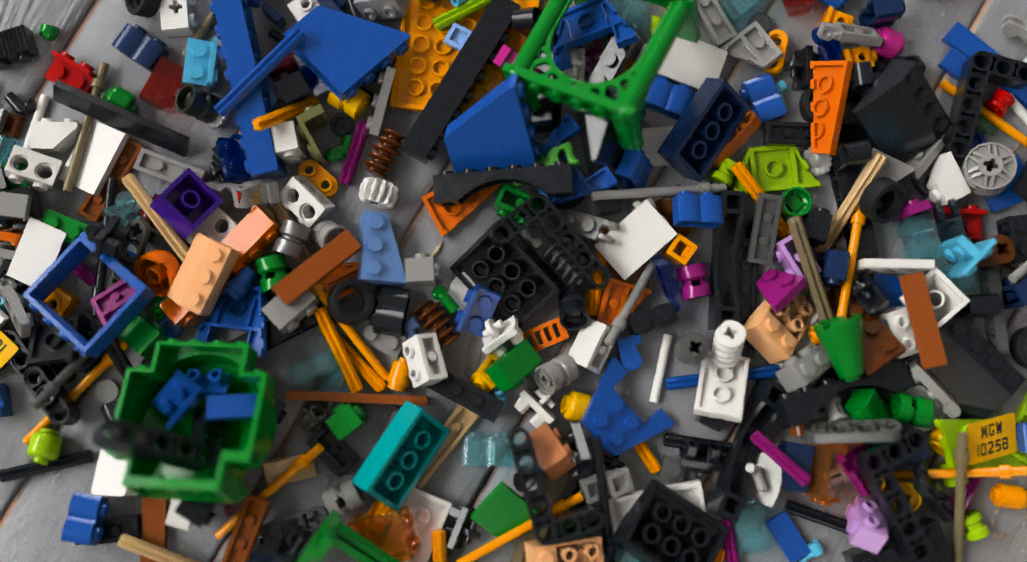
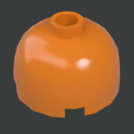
[134,249,182,297]

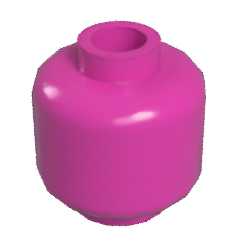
[870,26,905,59]

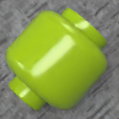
[27,428,63,465]

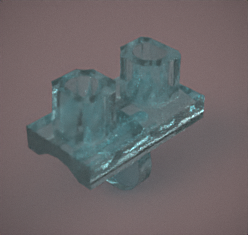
[103,191,142,227]

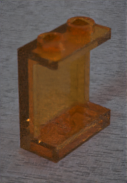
[802,443,848,507]
[347,506,420,562]

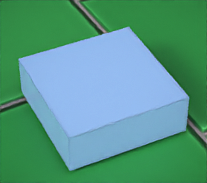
[443,22,472,52]

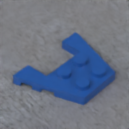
[553,0,639,72]
[537,113,619,205]
[191,286,266,359]
[580,357,675,456]

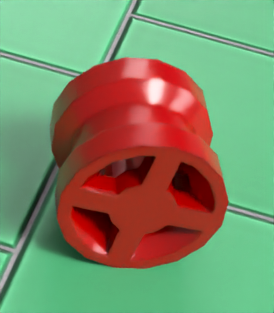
[984,89,1015,118]

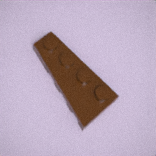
[826,283,906,379]

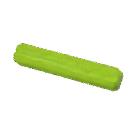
[433,0,492,31]

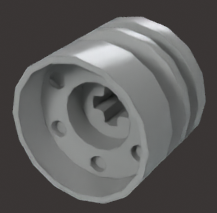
[960,142,1017,199]

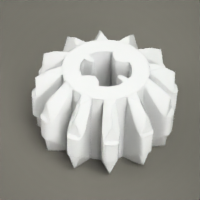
[359,177,398,210]

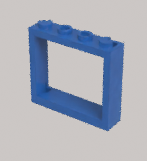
[22,231,156,359]

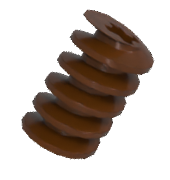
[363,128,405,180]
[974,234,1016,269]
[413,299,461,350]

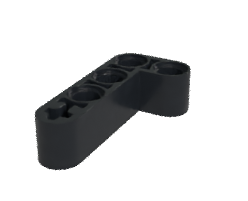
[846,61,883,102]

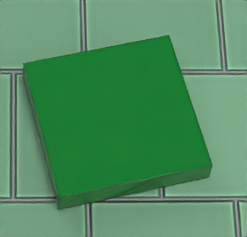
[470,481,538,545]

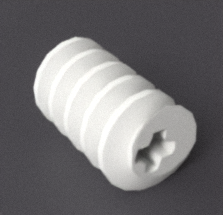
[710,320,746,368]

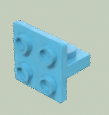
[182,37,222,92]
[938,235,997,279]

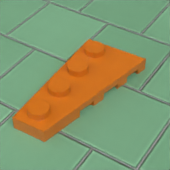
[810,60,854,155]
[421,184,503,238]

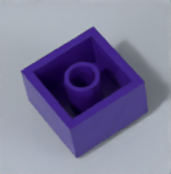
[149,167,224,239]

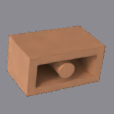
[523,422,575,482]

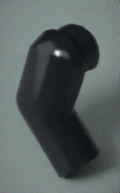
[4,92,37,114]

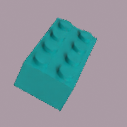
[351,401,451,512]

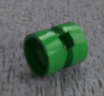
[780,187,812,221]
[255,254,289,294]
[888,392,934,428]

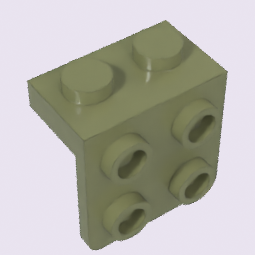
[295,104,331,166]

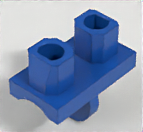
[187,369,234,397]

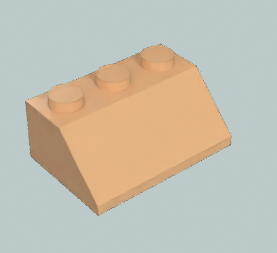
[167,232,241,316]

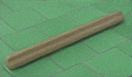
[787,216,834,321]

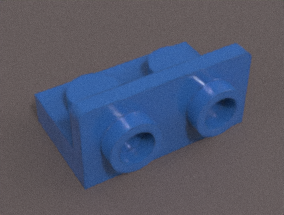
[454,284,501,337]
[150,370,203,429]

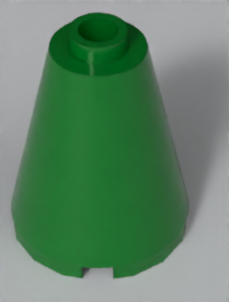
[813,313,864,382]

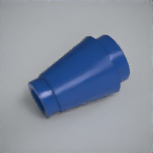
[223,267,257,302]

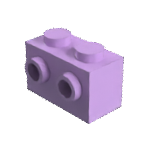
[773,235,822,281]
[845,496,888,554]

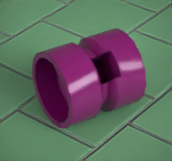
[676,263,712,301]

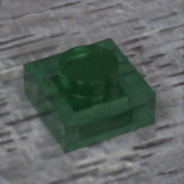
[975,115,999,136]

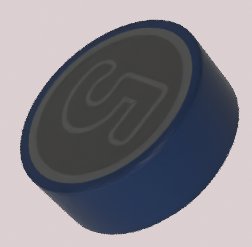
[748,13,772,33]

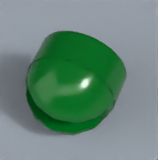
[39,23,60,41]

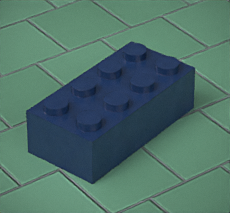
[657,77,751,182]

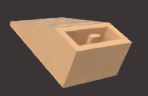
[743,292,816,364]
[524,536,604,562]

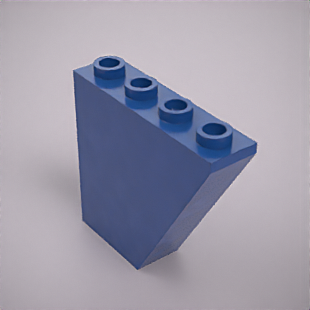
[284,5,410,102]
[444,74,541,173]

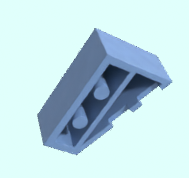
[356,210,407,288]

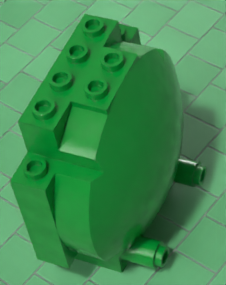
[105,339,277,504]

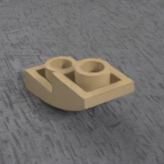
[262,453,316,486]

